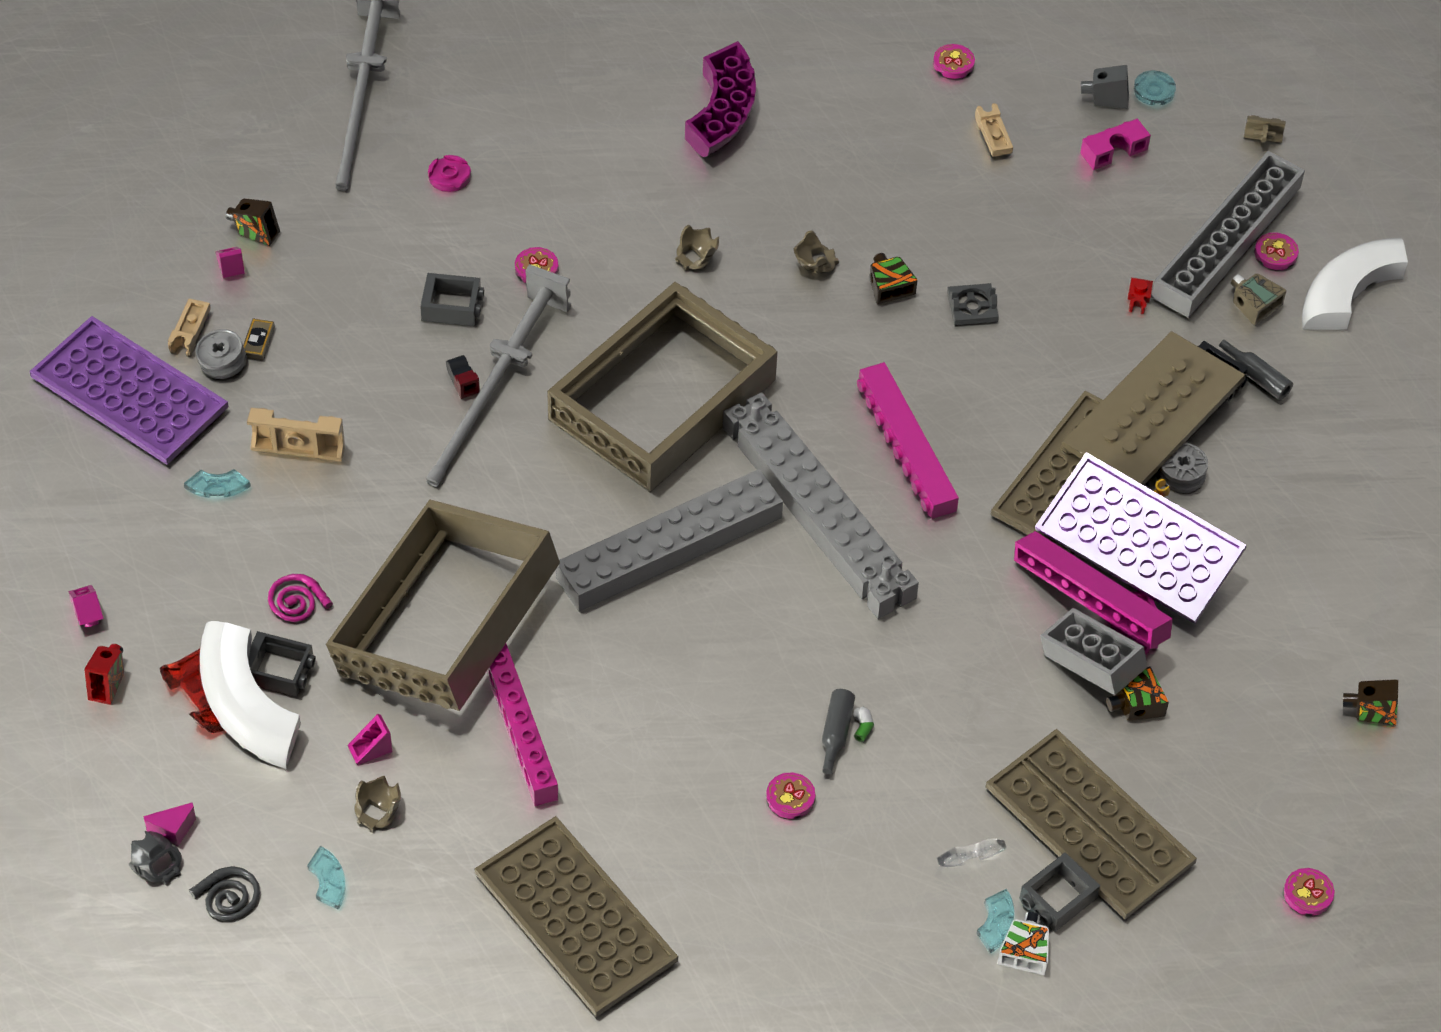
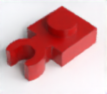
[1128,277,1153,314]

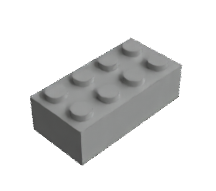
[1040,608,1147,695]

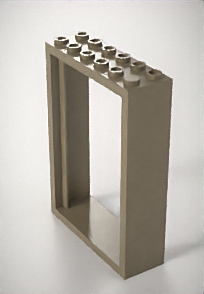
[547,282,778,492]
[326,499,560,711]

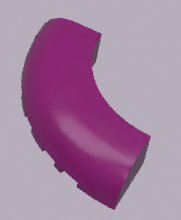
[685,41,756,157]

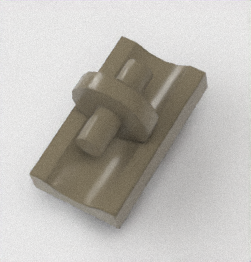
[1244,115,1286,143]

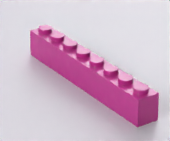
[857,362,959,519]
[1014,531,1173,649]

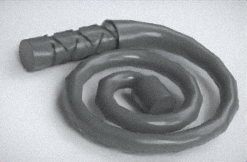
[189,866,260,920]

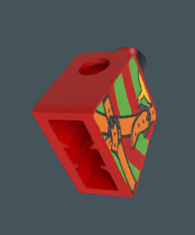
[84,644,124,705]

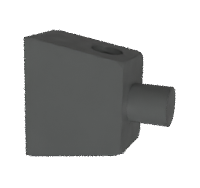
[1081,65,1129,108]

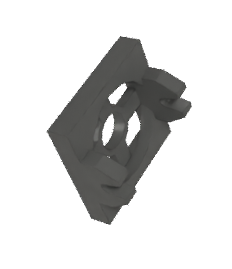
[947,283,999,325]

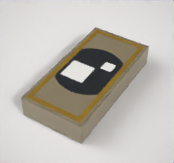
[243,318,275,361]

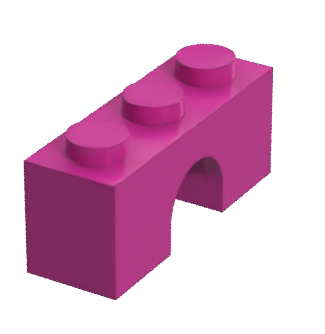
[1080,118,1151,170]

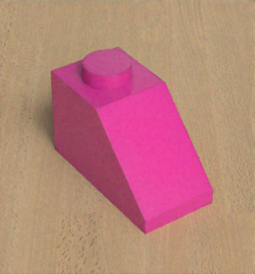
[68,585,104,627]

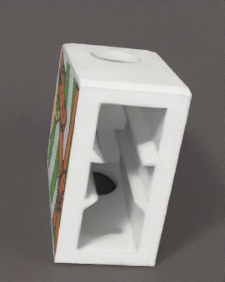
[997,912,1049,976]

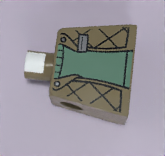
[1231,274,1287,325]

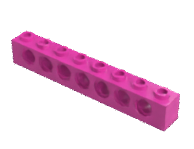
[486,644,558,806]

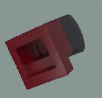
[446,355,480,399]

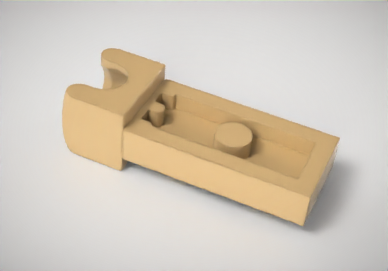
[975,103,1013,157]
[168,299,211,357]

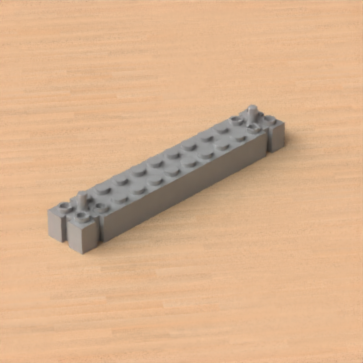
[723,392,919,619]

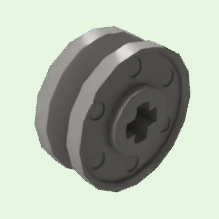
[195,329,247,379]
[1158,443,1208,493]

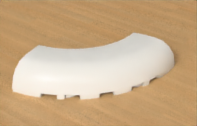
[1302,238,1408,330]
[200,621,301,769]

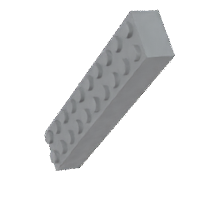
[1151,151,1305,318]
[556,469,783,612]

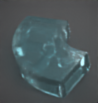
[184,469,251,498]
[307,846,346,909]
[977,889,1014,953]

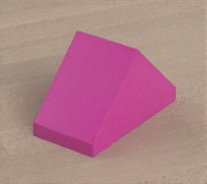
[215,247,245,278]
[348,714,392,764]
[143,802,196,847]

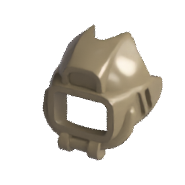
[675,225,719,271]
[793,230,839,273]
[354,776,401,831]

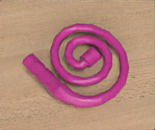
[268,574,333,622]

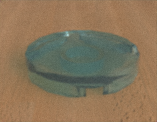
[1134,70,1176,105]

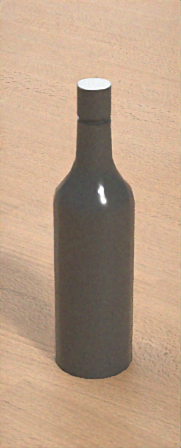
[1219,340,1293,400]
[822,689,855,774]

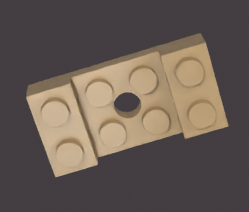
[247,408,345,461]

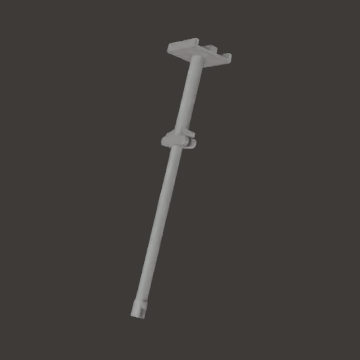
[336,0,400,191]
[426,264,571,487]

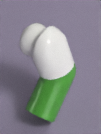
[853,707,874,742]

